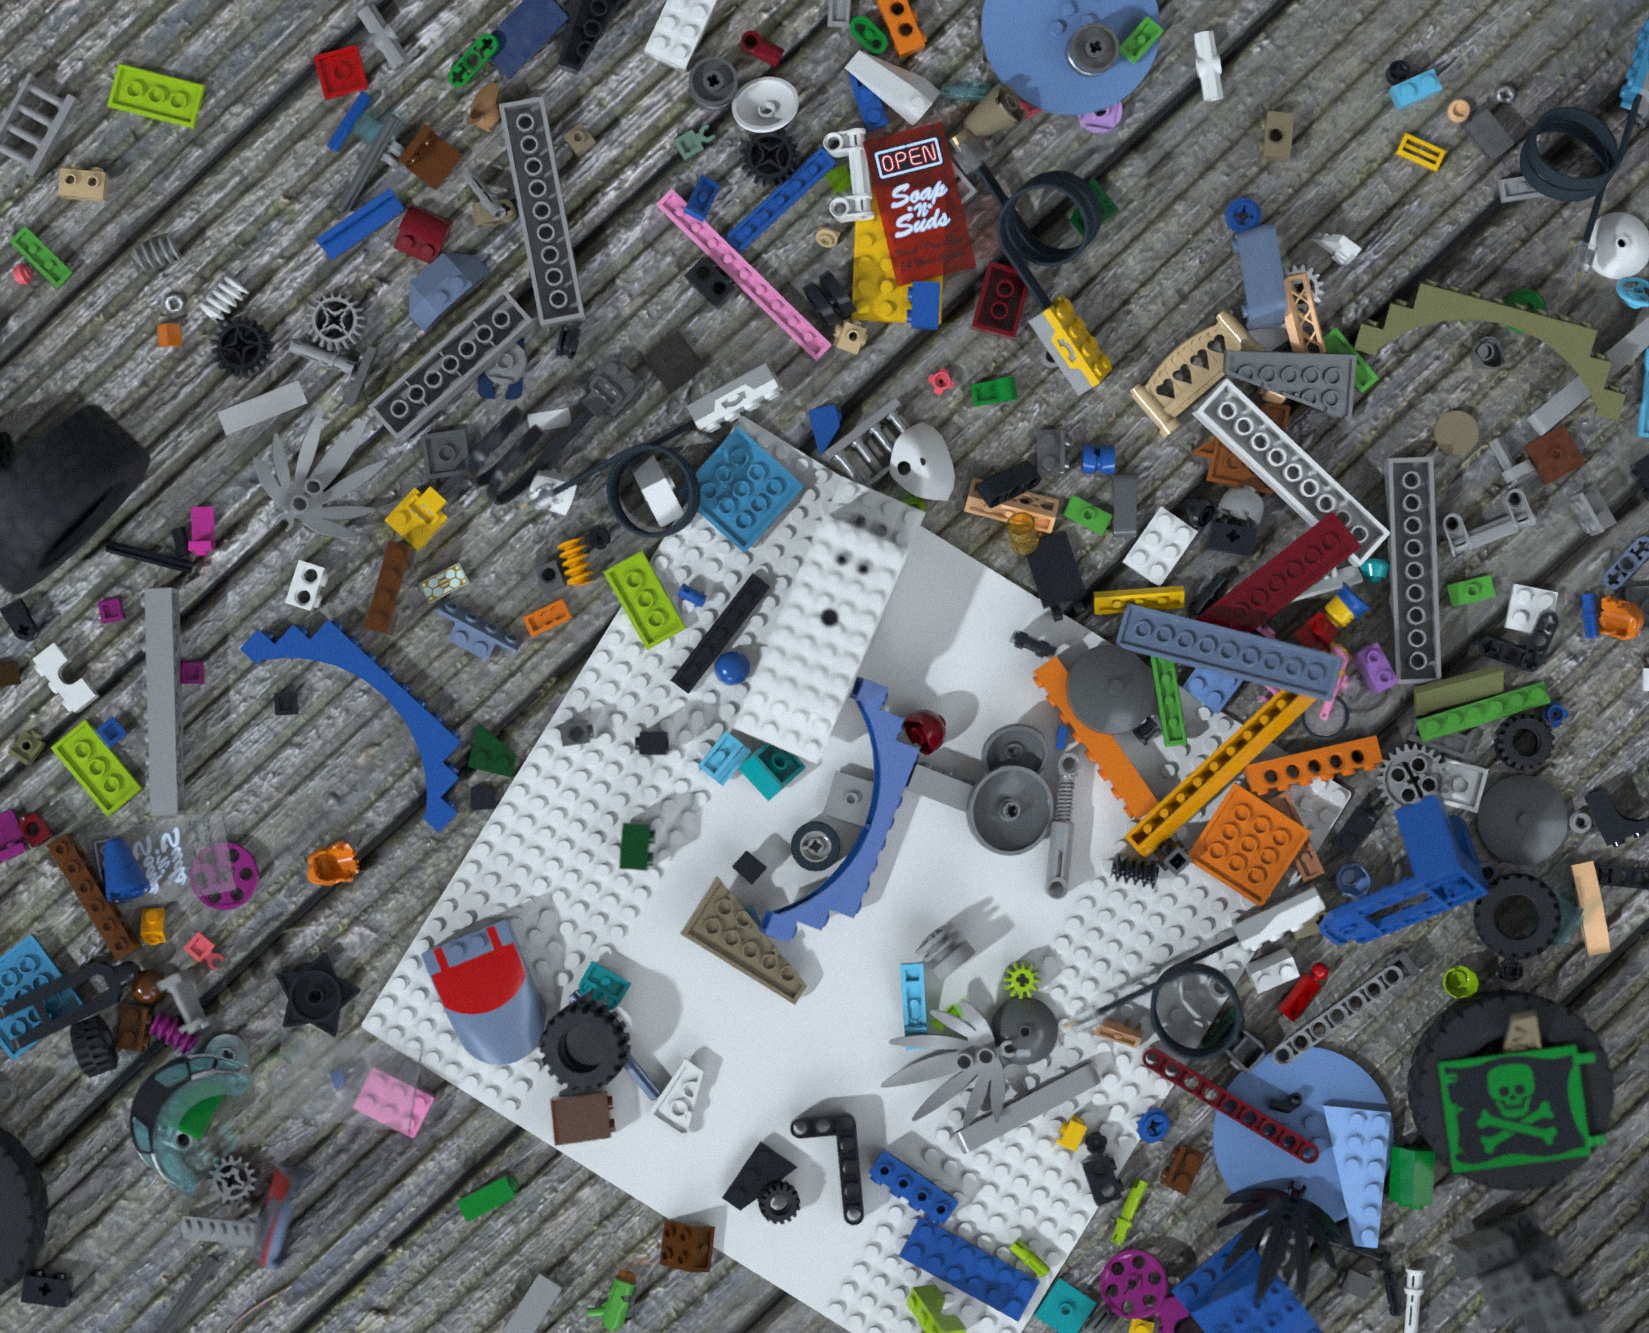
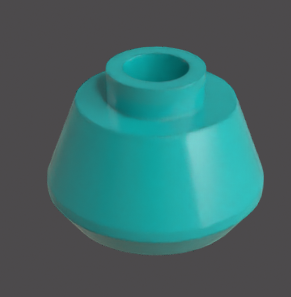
[1360,559,1390,583]

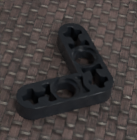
[1478,609,1559,672]

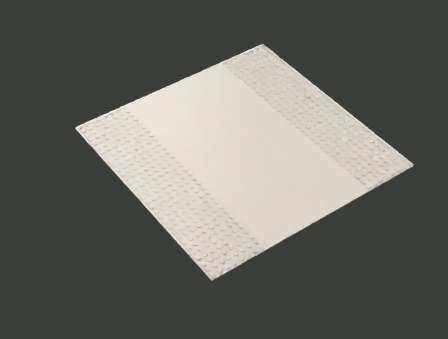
[362,416,1351,1333]

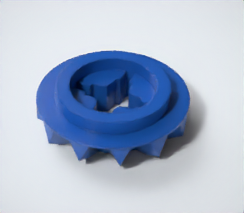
[1225,198,1261,233]
[1136,1107,1170,1143]

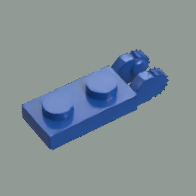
[848,72,889,132]

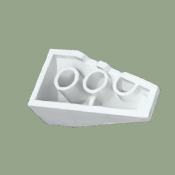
[845,50,941,126]

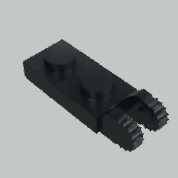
[1331,793,1384,856]

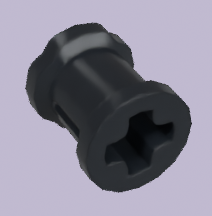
[1132,716,1162,746]

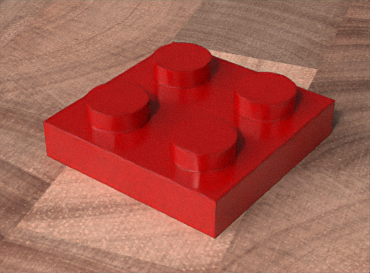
[313,45,369,101]

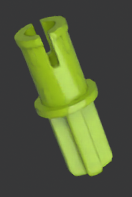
[1009,1238,1050,1278]

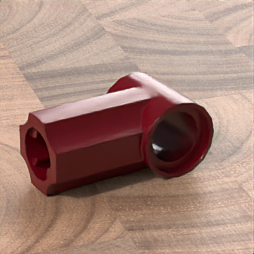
[740,30,785,68]

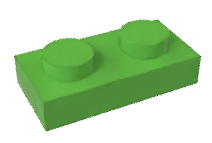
[1119,16,1164,65]

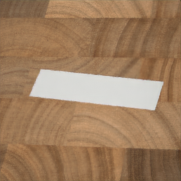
[217,380,307,435]

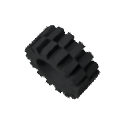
[757,1180,801,1224]

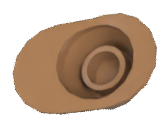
[466,82,501,132]

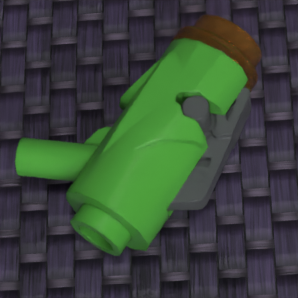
[587,1269,637,1331]

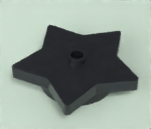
[276,951,361,1037]

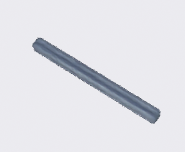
[568,990,661,1101]

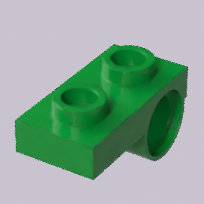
[970,376,1018,407]

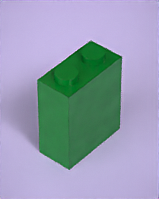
[1389,1145,1435,1210]
[456,1172,520,1222]

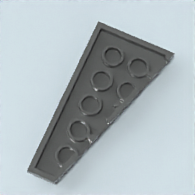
[1223,350,1357,422]

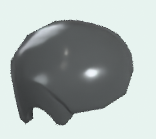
[1471,336,1506,370]

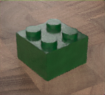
[619,823,656,871]

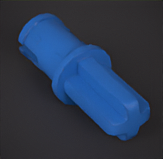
[1581,593,1599,639]

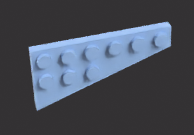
[1322,1105,1391,1248]

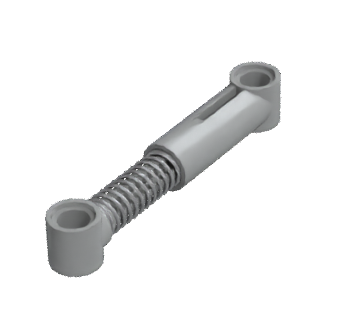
[1045,753,1081,899]

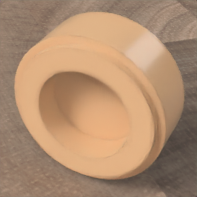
[1447,99,1471,123]

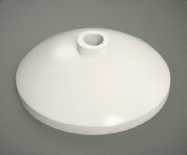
[732,77,799,133]
[1586,212,1649,279]

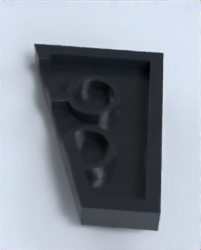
[722,1141,798,1211]

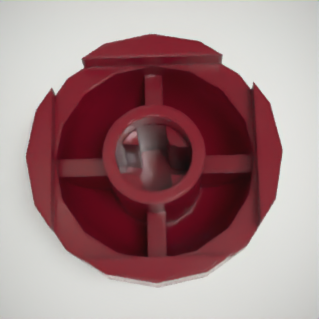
[903,709,946,755]

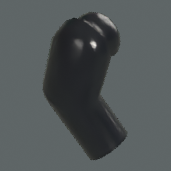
[1269,1093,1302,1114]

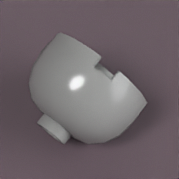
[1217,485,1264,525]

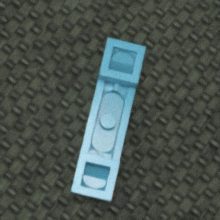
[900,962,927,1050]

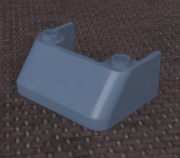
[1231,223,1287,330]

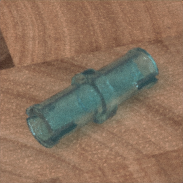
[941,84,987,102]

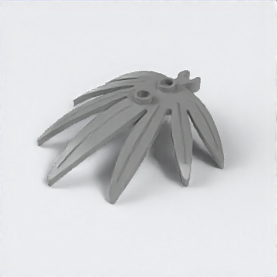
[252,409,387,539]
[881,999,1016,1129]

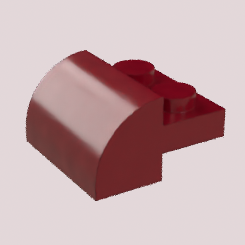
[393,204,454,264]

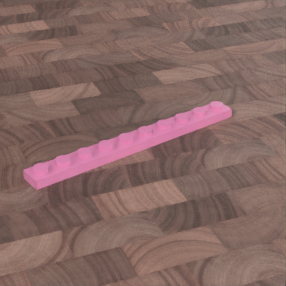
[656,188,832,362]

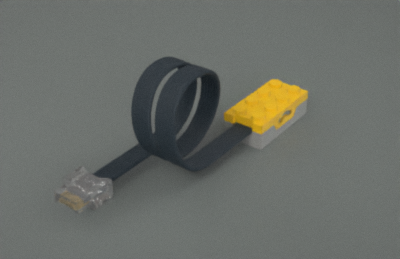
[949,126,1112,396]

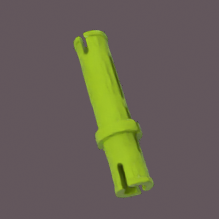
[1109,1178,1149,1246]

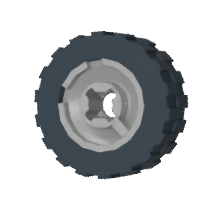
[791,822,840,872]

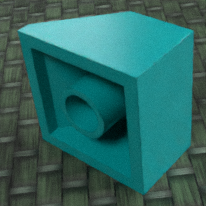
[738,742,806,802]

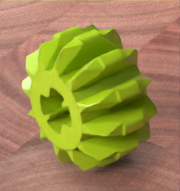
[1003,960,1041,999]

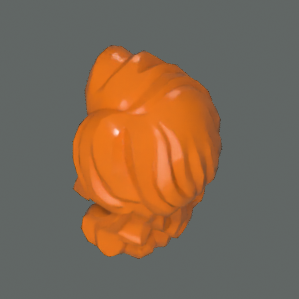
[1597,594,1644,640]
[307,840,360,886]

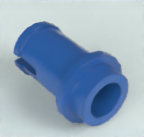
[677,583,708,608]

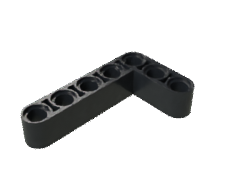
[790,1112,864,1226]

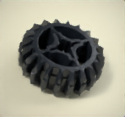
[740,130,800,188]
[211,317,272,377]

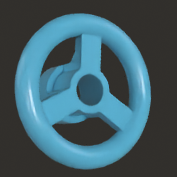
[1616,277,1649,309]

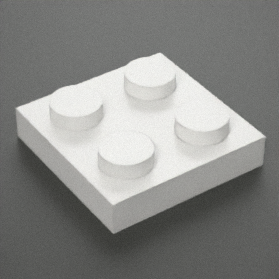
[1504,584,1558,636]

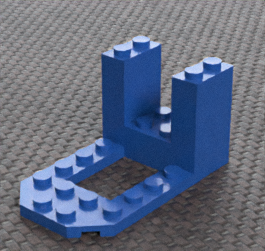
[1318,795,1489,945]

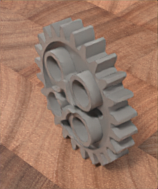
[1376,743,1450,811]

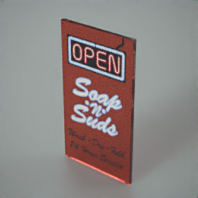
[863,122,977,287]

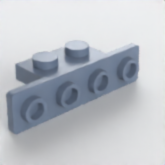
[436,600,523,661]

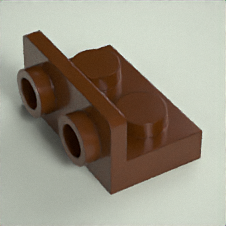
[117,1003,154,1053]
[1160,1142,1206,1196]

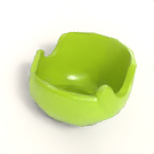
[1442,964,1479,999]

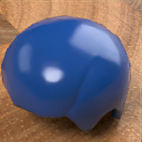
[714,651,750,686]

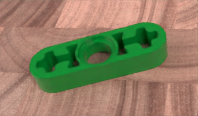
[448,34,500,87]

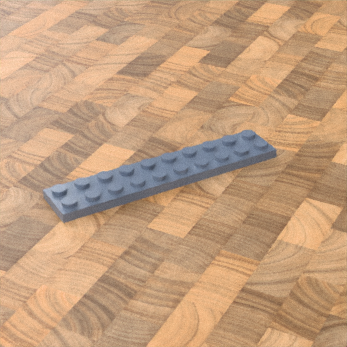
[1115,603,1344,703]

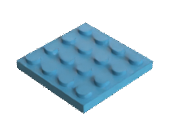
[678,426,805,554]
[0,934,86,1061]

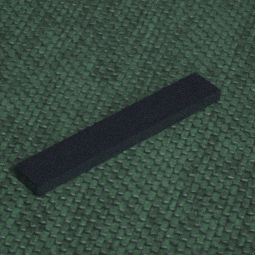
[670,573,770,694]

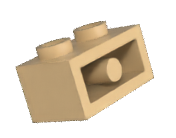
[58,165,110,203]

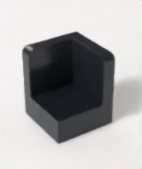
[732,851,767,885]

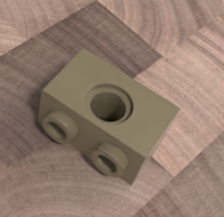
[1258,111,1295,162]

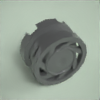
[1085,1304,1119,1333]

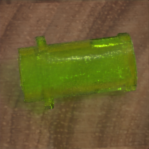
[931,1005,961,1032]

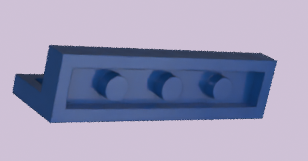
[316,188,406,261]

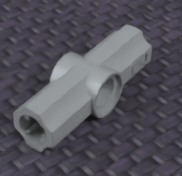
[357,4,410,71]

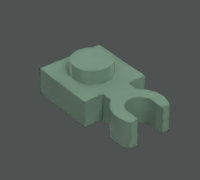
[673,125,715,161]

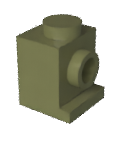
[8,729,46,765]

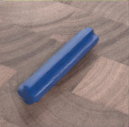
[327,92,372,152]

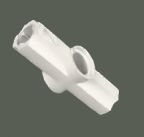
[1194,31,1223,101]

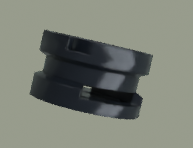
[556,325,580,360]

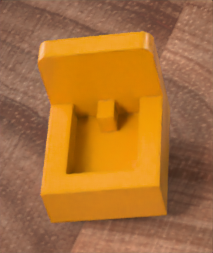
[140,908,166,945]

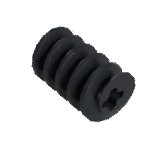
[1110,853,1159,889]

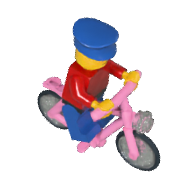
[1243,582,1371,740]

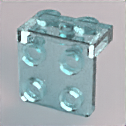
[1530,893,1584,947]

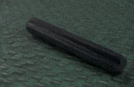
[106,541,194,574]

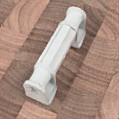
[823,128,874,223]

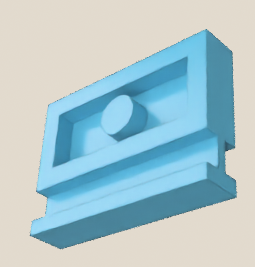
[698,731,752,786]

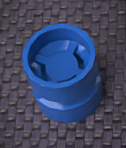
[1081,444,1115,474]

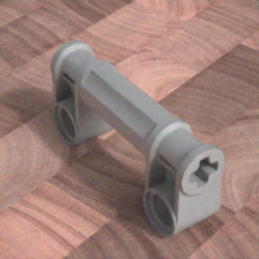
[1439,489,1536,558]

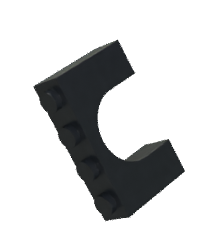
[1584,767,1649,847]

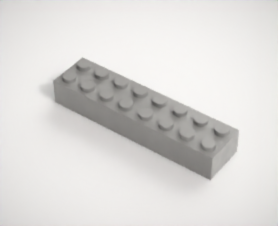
[368,288,536,444]

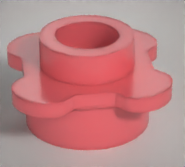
[928,368,954,395]

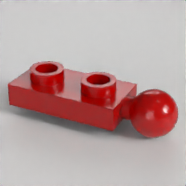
[1277,962,1329,1022]

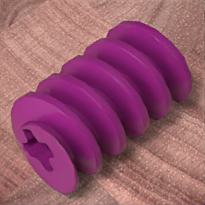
[150,1009,202,1055]

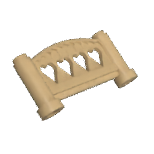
[1130,309,1267,439]

